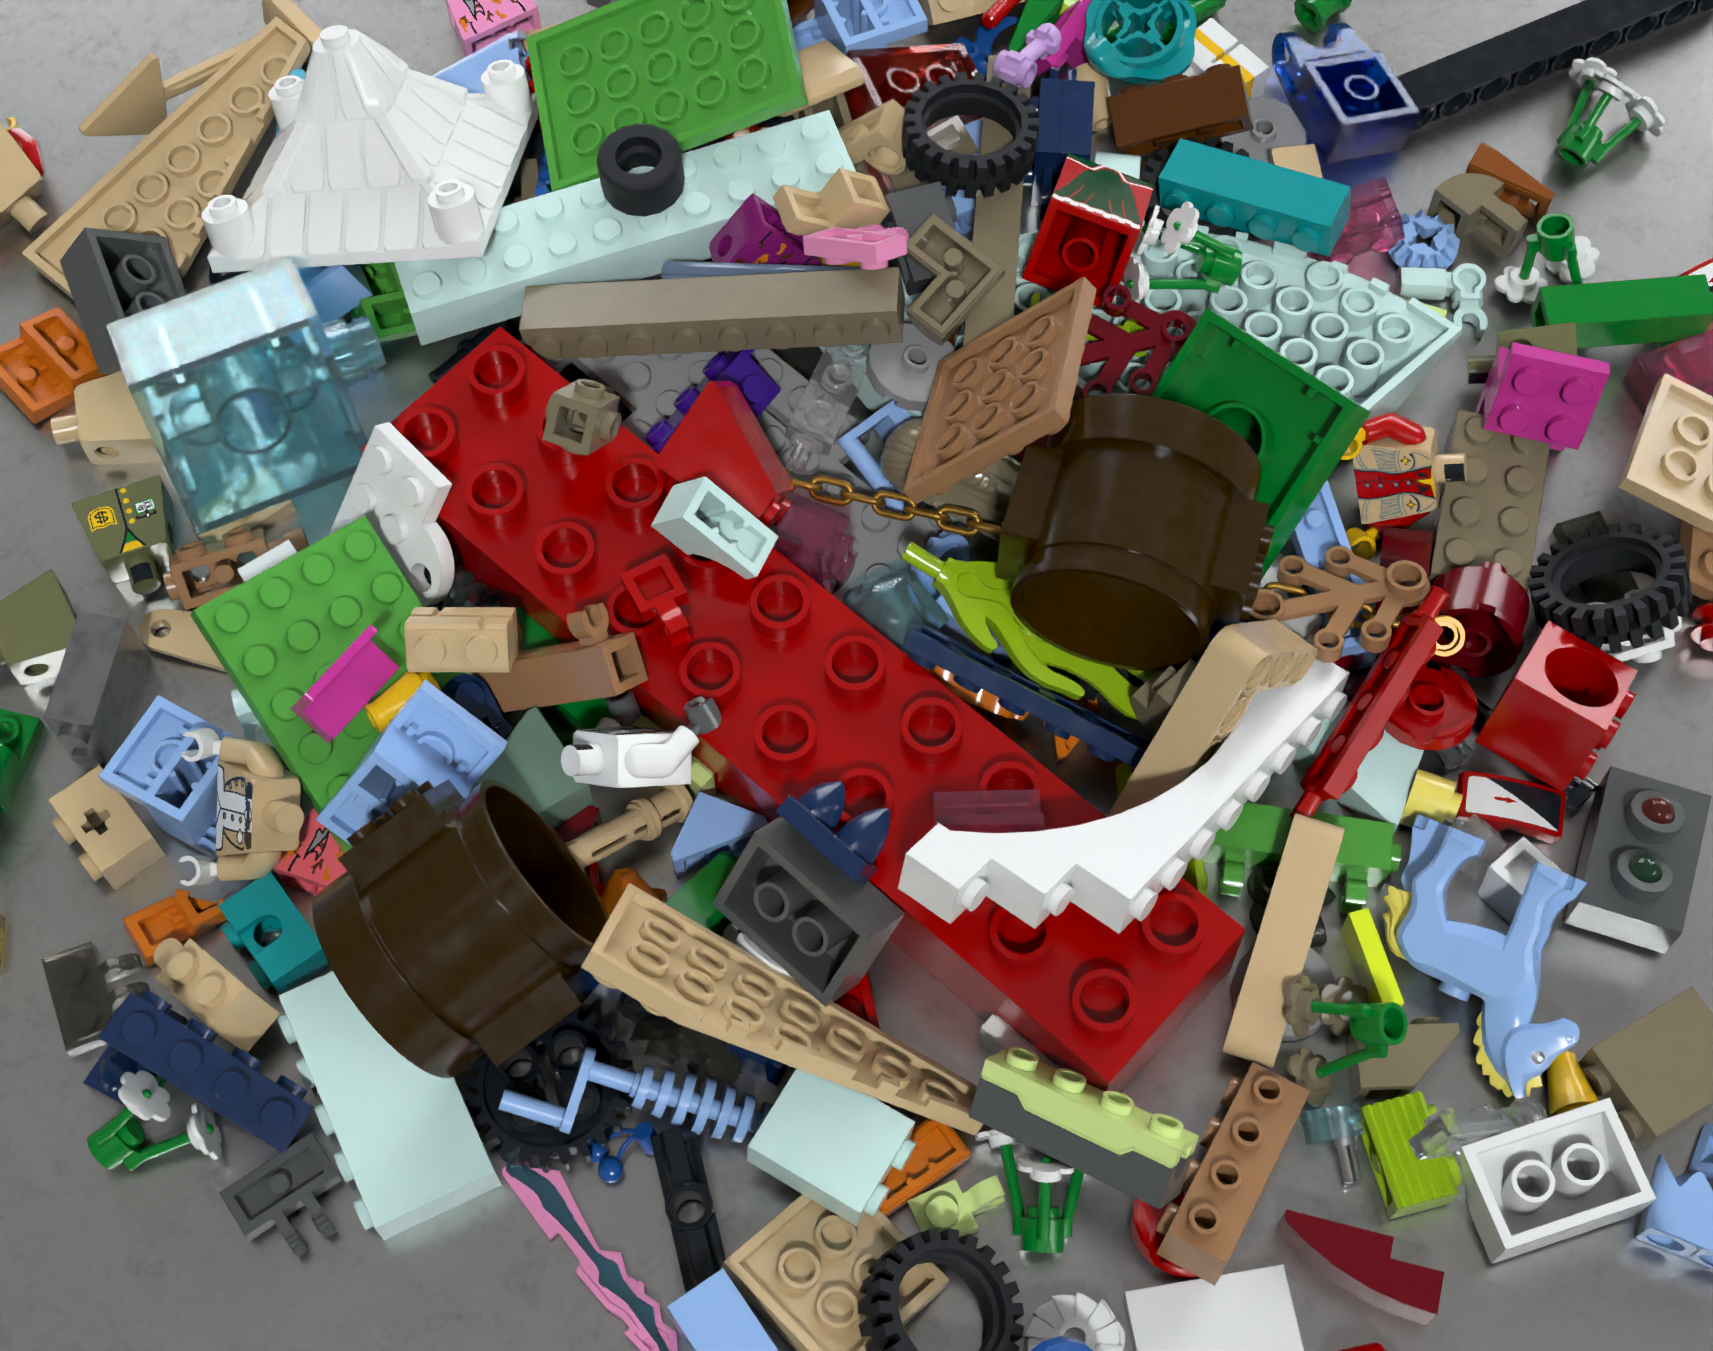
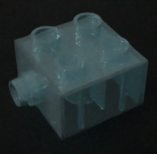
[106,256,387,536]

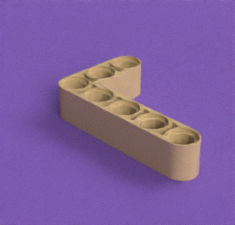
[1107,619,1318,817]

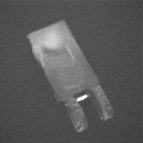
[1408,1097,1549,1160]

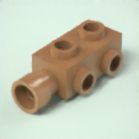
[163,526,309,610]

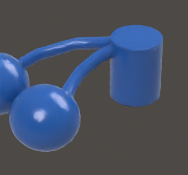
[589,1122,657,1183]

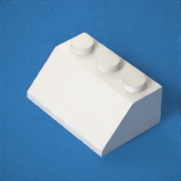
[1459,1098,1656,1264]

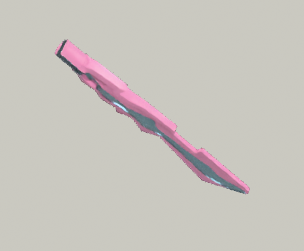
[502,1165,679,1351]

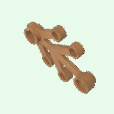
[1249,546,1430,663]

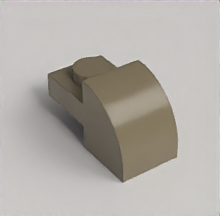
[1427,173,1529,257]
[1131,659,1197,739]

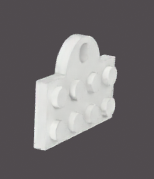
[329,422,455,607]

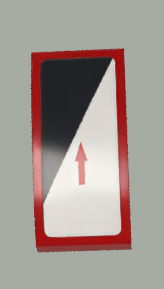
[1455,771,1566,844]

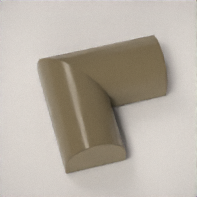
[906,213,1005,345]

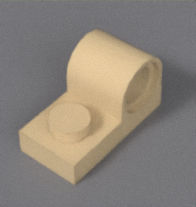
[838,99,906,175]

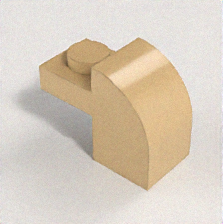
[772,168,890,236]

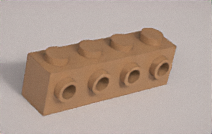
[1155,1062,1311,1286]

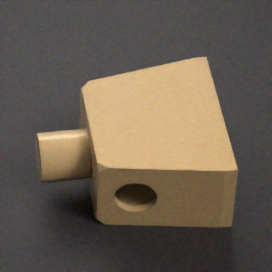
[51,363,167,465]

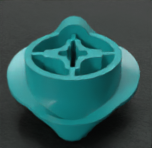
[1084,0,1197,83]

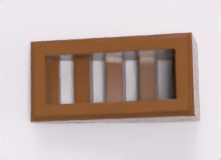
[1466,142,1555,225]

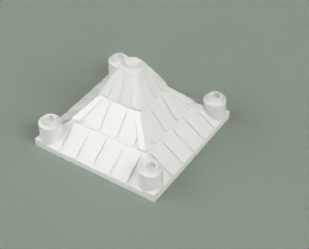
[201,25,539,273]

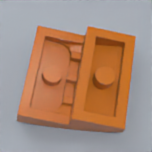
[0,306,106,424]

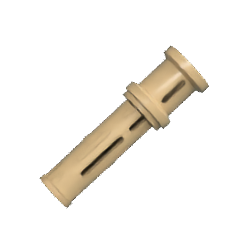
[566,785,693,869]

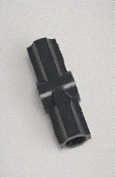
[650,1126,726,1293]

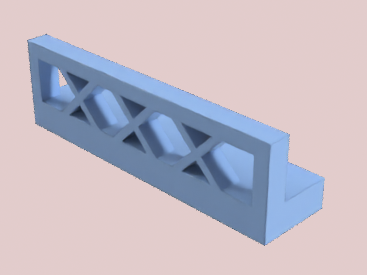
[1291,480,1381,669]

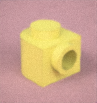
[1399,768,1463,828]

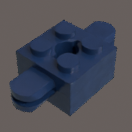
[1024,66,1095,221]

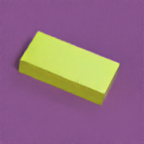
[1340,908,1404,1007]

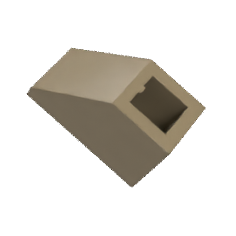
[1345,1017,1460,1102]

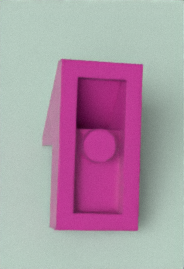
[1036,0,1092,77]

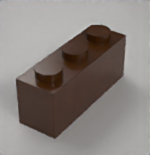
[1108,64,1254,157]

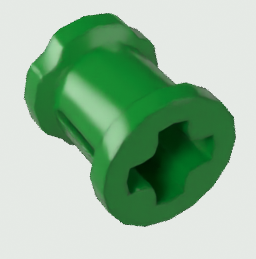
[1294,0,1352,32]

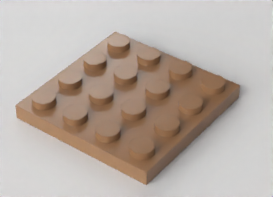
[903,277,1097,504]

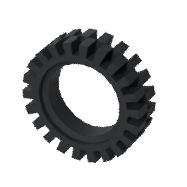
[1528,523,1692,653]

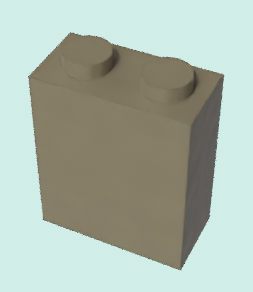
[1578,987,1713,1151]

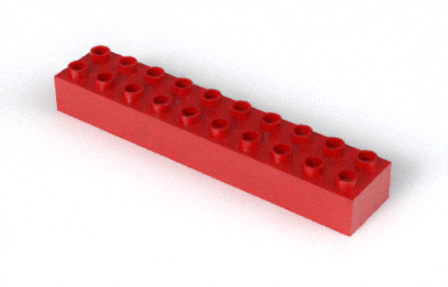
[361,326,1246,1093]

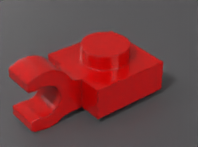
[619,553,692,650]

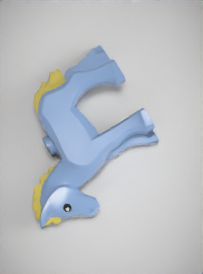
[1382,814,1587,1104]

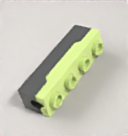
[968,1046,1199,1209]

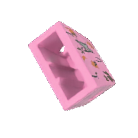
[445,0,541,57]

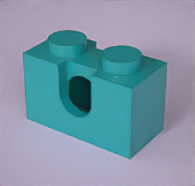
[218,872,331,995]

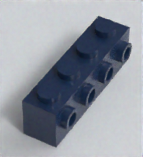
[97,989,314,1153]

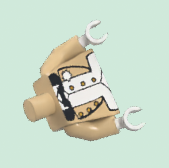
[179,728,304,886]

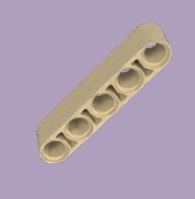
[1222,813,1345,1068]

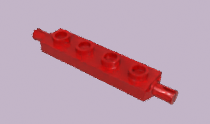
[1289,586,1450,819]

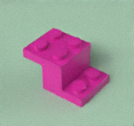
[1474,342,1610,451]

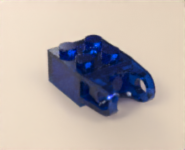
[1271,22,1420,164]

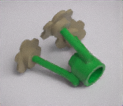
[1285,975,1408,1107]

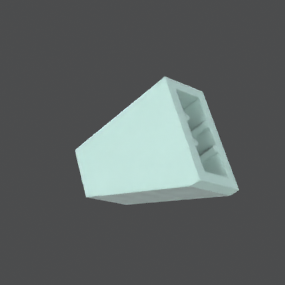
[1292,708,1424,833]

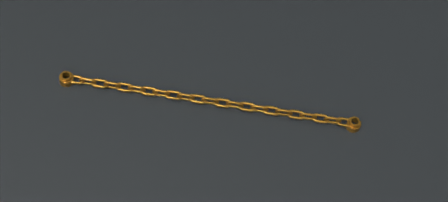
[783,466,1465,656]

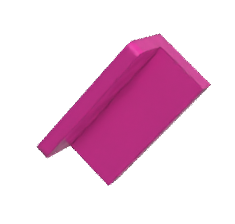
[290,624,400,744]

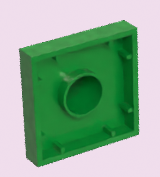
[1152,308,1371,578]

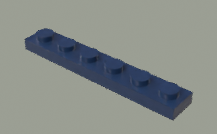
[903,619,1151,773]

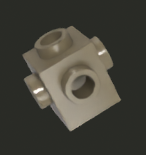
[542,379,621,455]

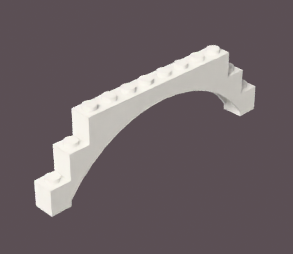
[898,553,1349,934]

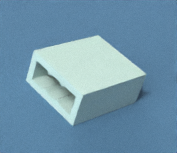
[747,1068,917,1227]

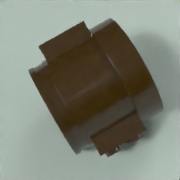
[995,394,1275,671]
[312,779,609,1078]

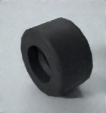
[596,123,685,217]

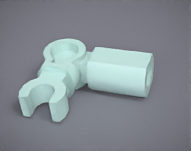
[1395,263,1488,338]

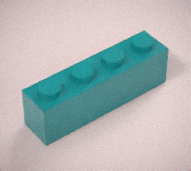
[1158,138,1351,257]

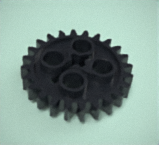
[464,1007,635,1173]

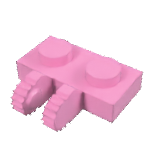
[803,224,910,270]

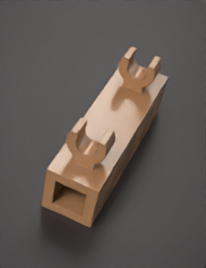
[472,603,648,713]

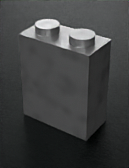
[43,611,152,768]

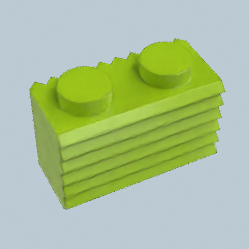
[1356,1091,1462,1219]

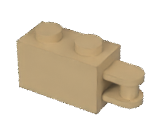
[153,938,281,1053]

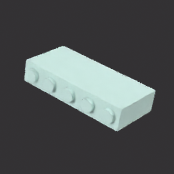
[277,971,502,1241]

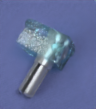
[1300,1102,1364,1184]

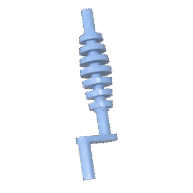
[498,1046,773,1143]

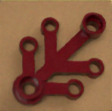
[1080,284,1197,398]

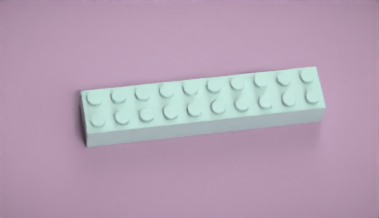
[394,110,856,346]

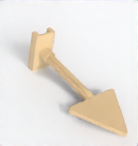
[78,0,322,136]

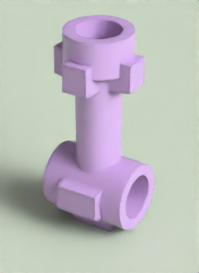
[993,23,1062,88]

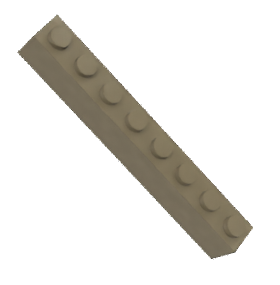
[519,267,905,360]

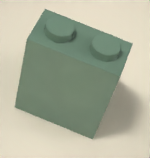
[468,706,595,830]

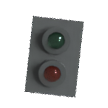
[1564,766,1712,954]

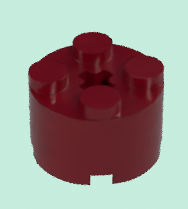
[1431,561,1530,677]

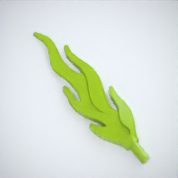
[901,541,1157,720]

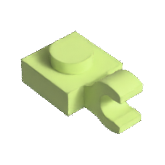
[907,1175,1006,1238]

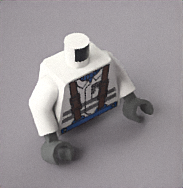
[561,690,721,788]

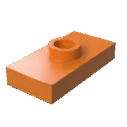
[879,1119,971,1217]

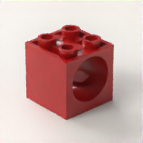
[1475,620,1638,793]

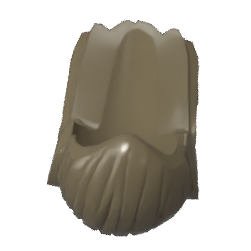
[880,418,1021,542]

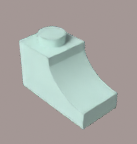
[651,476,779,579]

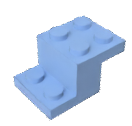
[793,0,928,93]
[316,679,508,845]
[98,695,237,860]

